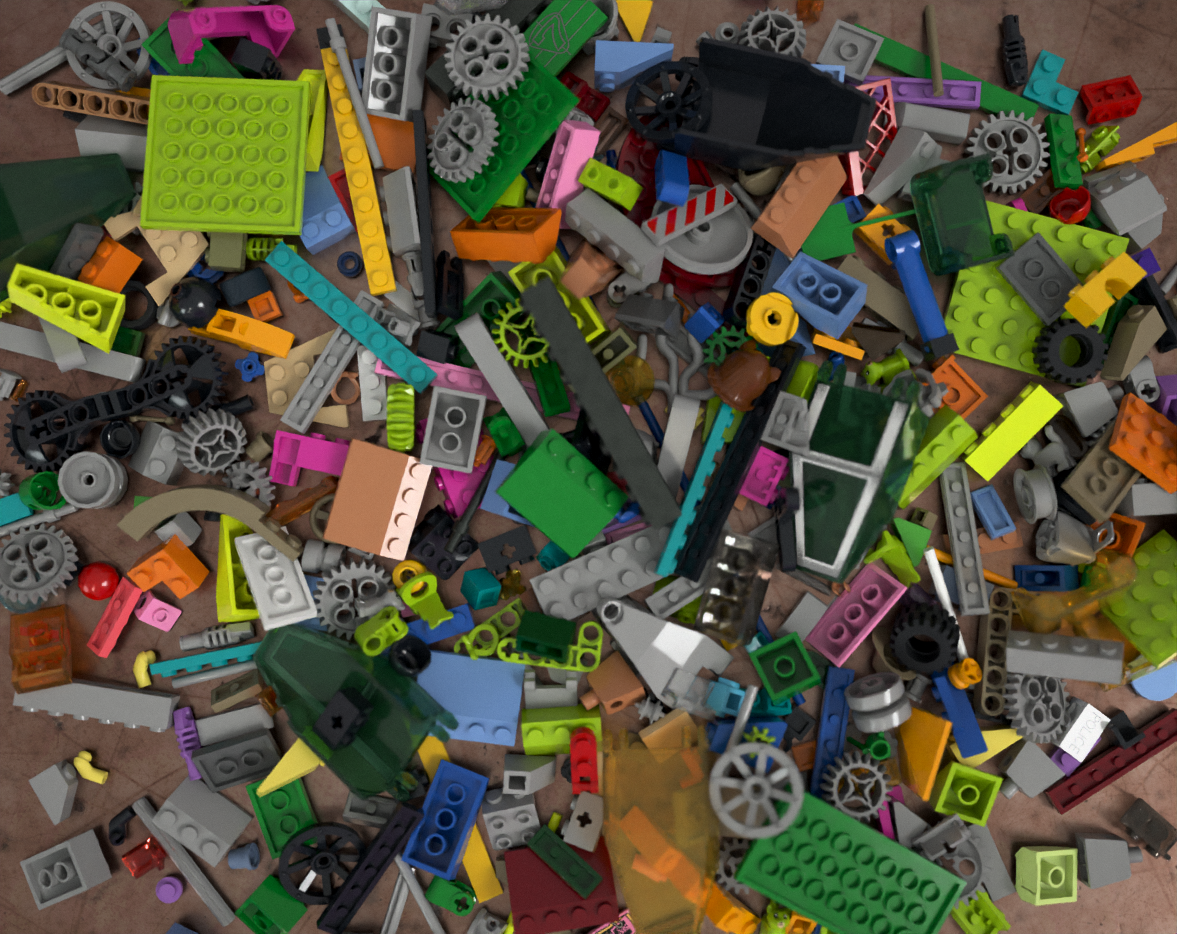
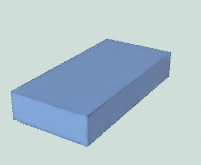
[970,484,1017,540]

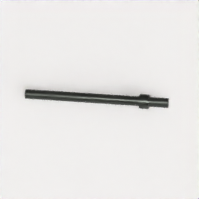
[444,432,520,554]

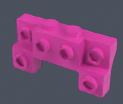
[269,430,350,487]

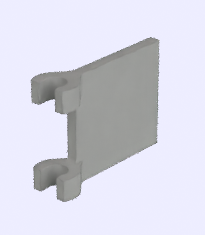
[524,669,577,709]

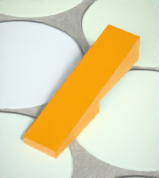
[1094,122,1177,172]

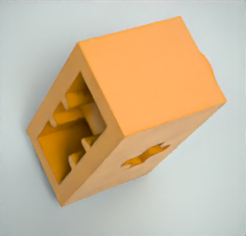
[853,204,911,265]

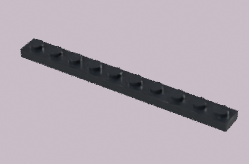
[673,340,806,583]

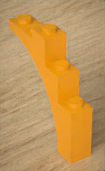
[618,805,762,934]

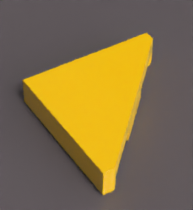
[616,0,653,42]

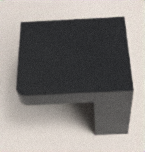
[1103,709,1146,750]

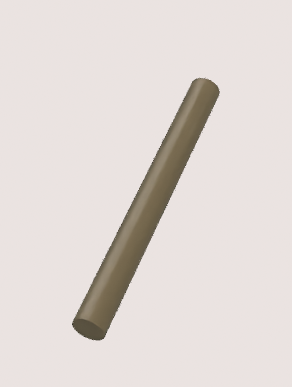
[924,4,944,97]

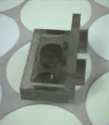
[1119,798,1177,862]

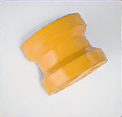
[948,658,982,690]

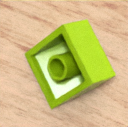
[928,761,1003,827]

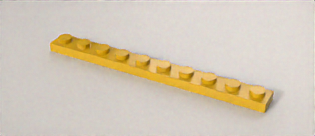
[321,47,397,296]

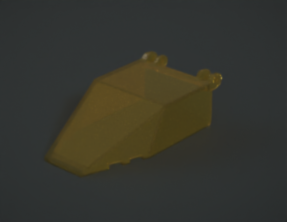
[602,726,720,934]

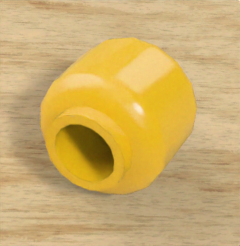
[392,559,427,593]

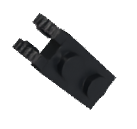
[436,250,464,321]

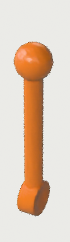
[1075,128,1089,163]

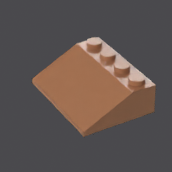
[322,438,432,561]

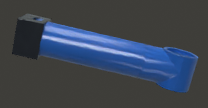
[884,230,959,362]

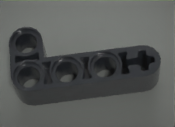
[723,233,777,332]

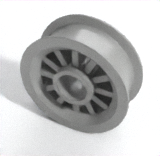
[1013,464,1057,524]

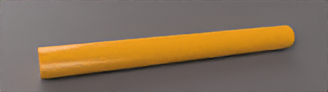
[923,545,1018,589]

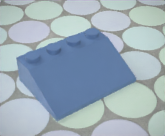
[410,650,525,746]

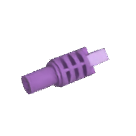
[173,707,203,781]

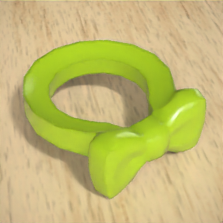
[461,624,500,660]

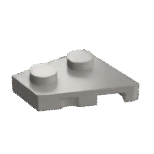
[761,391,810,457]

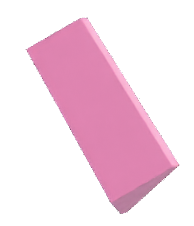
[805,563,907,668]

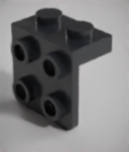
[408,504,478,580]

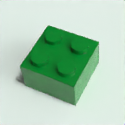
[749,631,821,706]

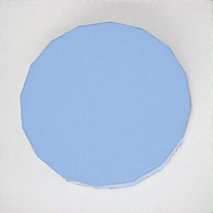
[1127,653,1177,701]

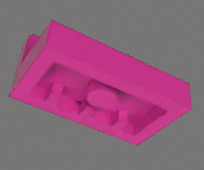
[739,446,790,507]

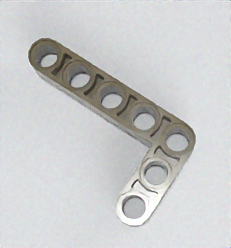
[973,587,1065,716]

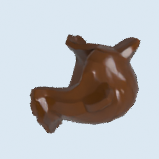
[707,339,781,412]

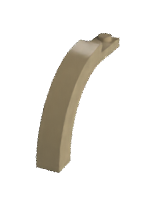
[117,484,305,562]

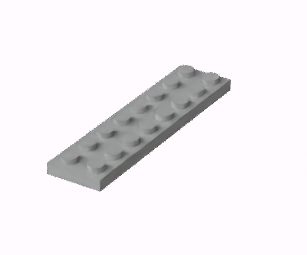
[529,503,737,620]

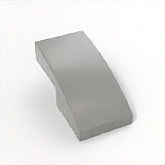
[775,591,828,642]

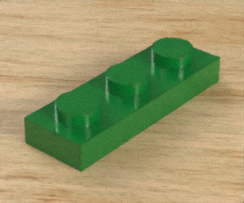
[1044,114,1083,189]

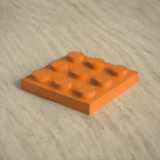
[1108,392,1177,494]

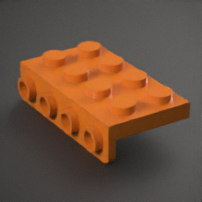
[874,354,988,451]

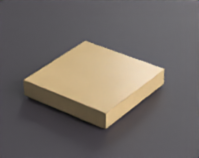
[639,705,703,764]

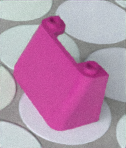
[168,5,295,64]

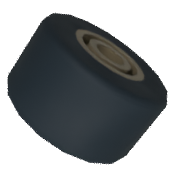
[219,267,271,307]

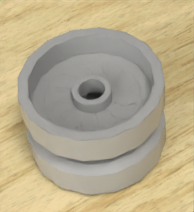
[58,451,128,509]
[844,672,912,732]

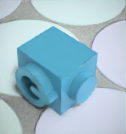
[701,677,746,718]

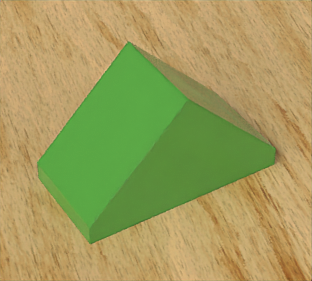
[887,517,932,567]

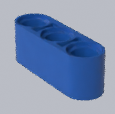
[654,149,689,207]

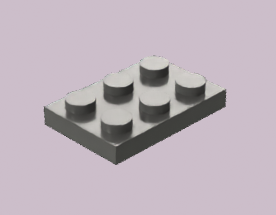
[996,232,1084,326]
[191,728,284,793]

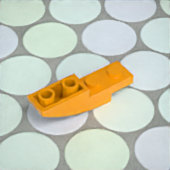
[188,309,295,359]

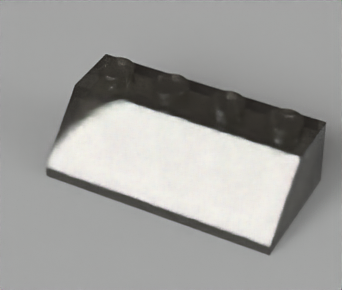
[693,529,780,647]

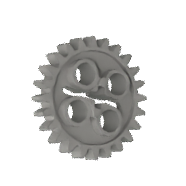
[444,14,530,101]
[427,97,499,183]
[964,110,1050,195]
[0,523,79,605]
[313,558,396,640]
[1003,672,1070,743]
[910,821,992,909]

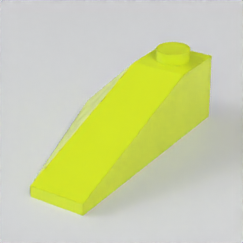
[297,69,328,172]

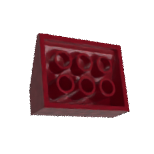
[504,834,620,934]

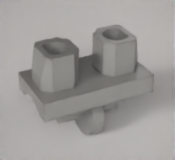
[374,303,421,346]

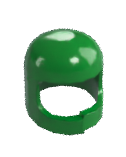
[18,471,66,510]

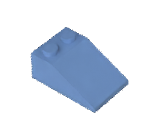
[594,40,674,92]
[299,165,356,255]
[772,251,867,340]

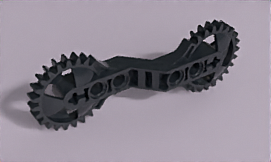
[4,336,228,473]

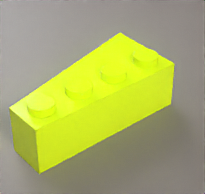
[7,264,125,354]
[962,381,1063,481]

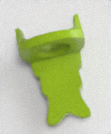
[863,530,920,589]
[395,571,454,629]

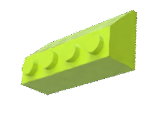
[878,404,978,510]

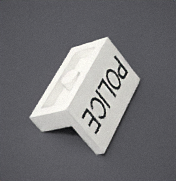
[1050,697,1110,763]

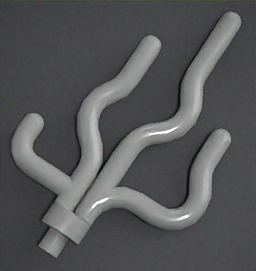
[629,283,717,415]

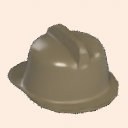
[872,626,916,680]

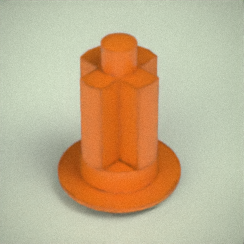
[474,435,497,467]

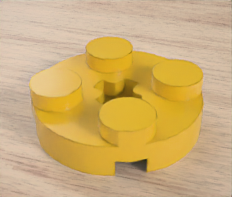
[746,292,798,346]

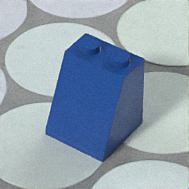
[702,716,788,773]

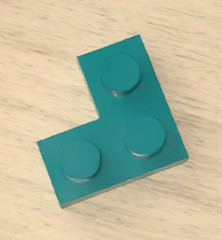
[1020,49,1079,115]

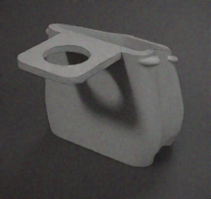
[1036,511,1114,566]

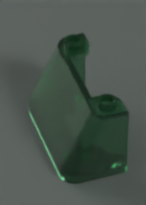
[910,153,1015,276]

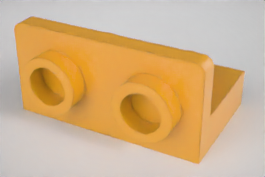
[811,326,865,360]

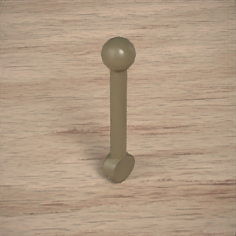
[129,414,175,426]

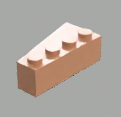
[560,238,625,300]

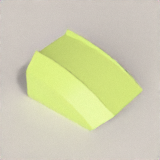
[1014,846,1078,906]

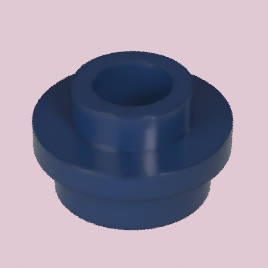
[337,251,363,277]

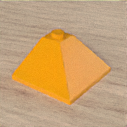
[894,704,952,801]

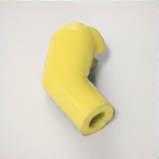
[133,650,156,689]
[74,751,108,785]

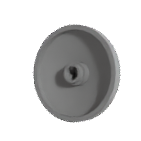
[650,185,753,275]

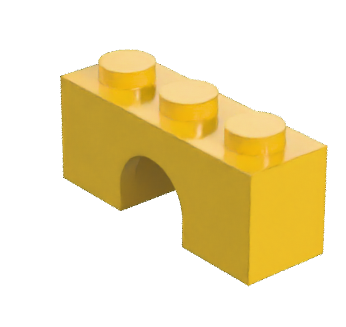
[1063,252,1147,328]

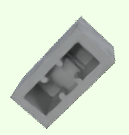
[561,791,612,853]

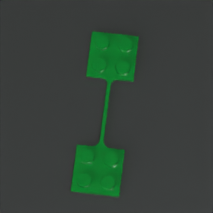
[801,172,983,261]

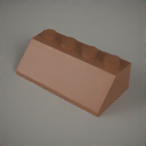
[750,156,848,259]

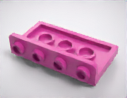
[415,418,494,519]

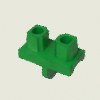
[483,407,525,457]

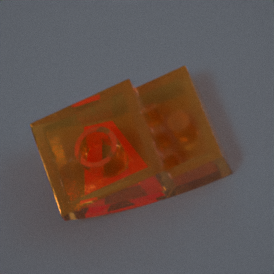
[9,604,73,694]

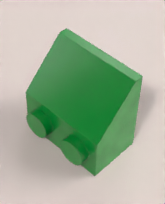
[234,874,308,934]

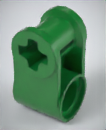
[425,875,477,916]

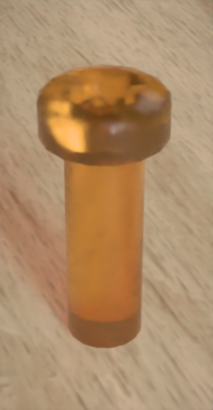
[9,379,27,402]

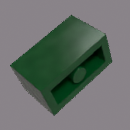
[515,610,576,663]

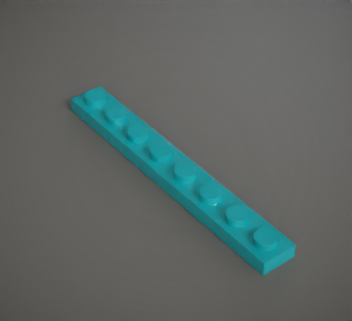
[265,241,438,395]
[653,400,734,577]

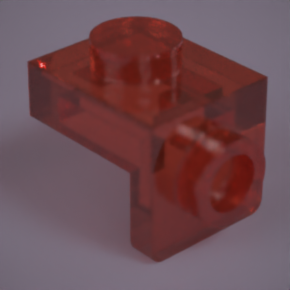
[122,838,166,879]

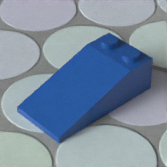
[401,759,490,880]

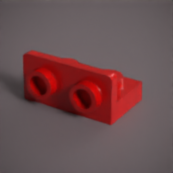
[1079,75,1143,125]

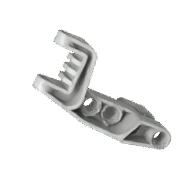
[590,594,735,715]

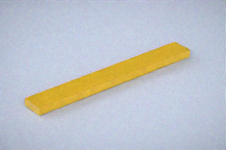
[402,705,504,903]

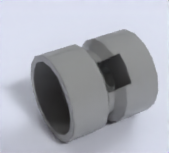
[301,538,346,575]

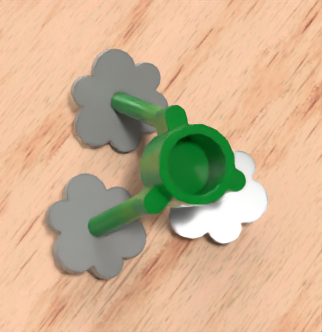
[843,723,898,760]

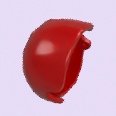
[1049,186,1091,225]
[78,561,119,601]

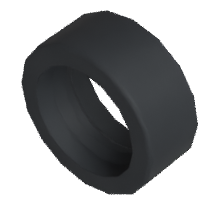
[119,280,159,331]

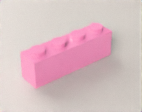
[535,119,600,229]

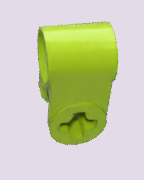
[354,606,409,656]

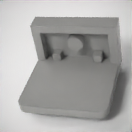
[482,788,541,851]

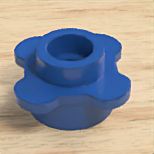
[235,352,265,382]

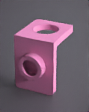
[133,589,182,632]

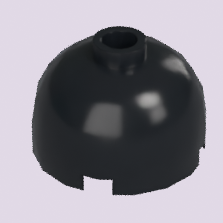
[169,276,222,329]

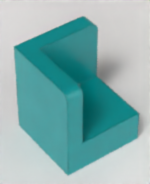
[460,567,502,610]

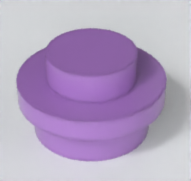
[156,876,183,903]

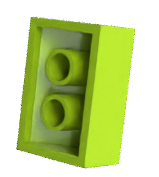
[521,704,603,756]

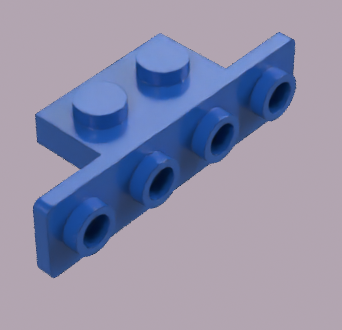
[930,661,988,759]

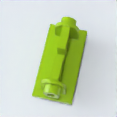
[1077,125,1120,174]

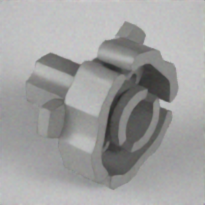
[881,368,949,431]

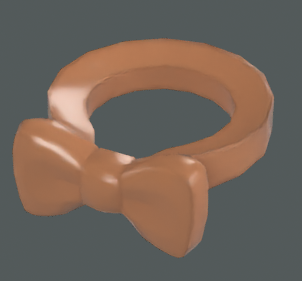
[330,370,361,405]

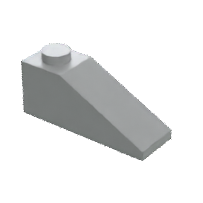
[864,125,937,206]

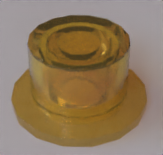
[605,355,655,406]

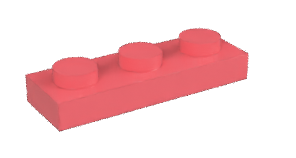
[87,577,143,658]

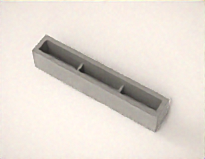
[13,671,180,732]

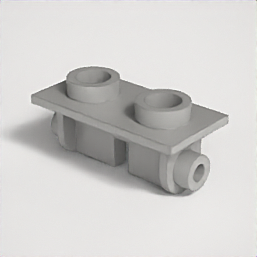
[912,813,970,861]

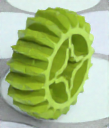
[492,298,549,368]
[387,382,415,452]

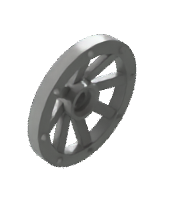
[66,1,152,91]
[709,742,804,838]

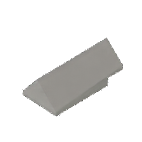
[75,115,148,172]

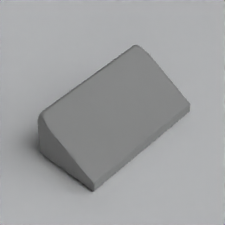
[343,791,397,829]

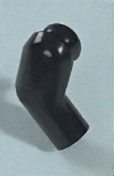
[108,805,136,846]

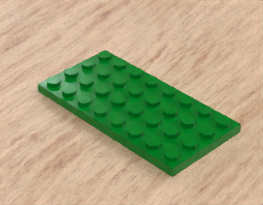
[733,781,967,934]

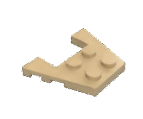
[101,212,210,306]
[264,329,350,428]

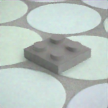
[816,19,884,85]

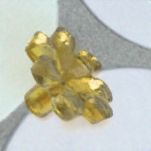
[499,569,526,601]

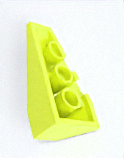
[216,514,260,622]

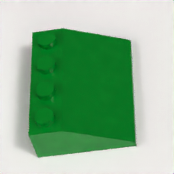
[495,429,629,559]

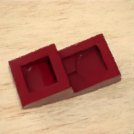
[560,71,611,122]

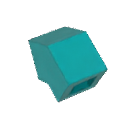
[742,631,769,655]

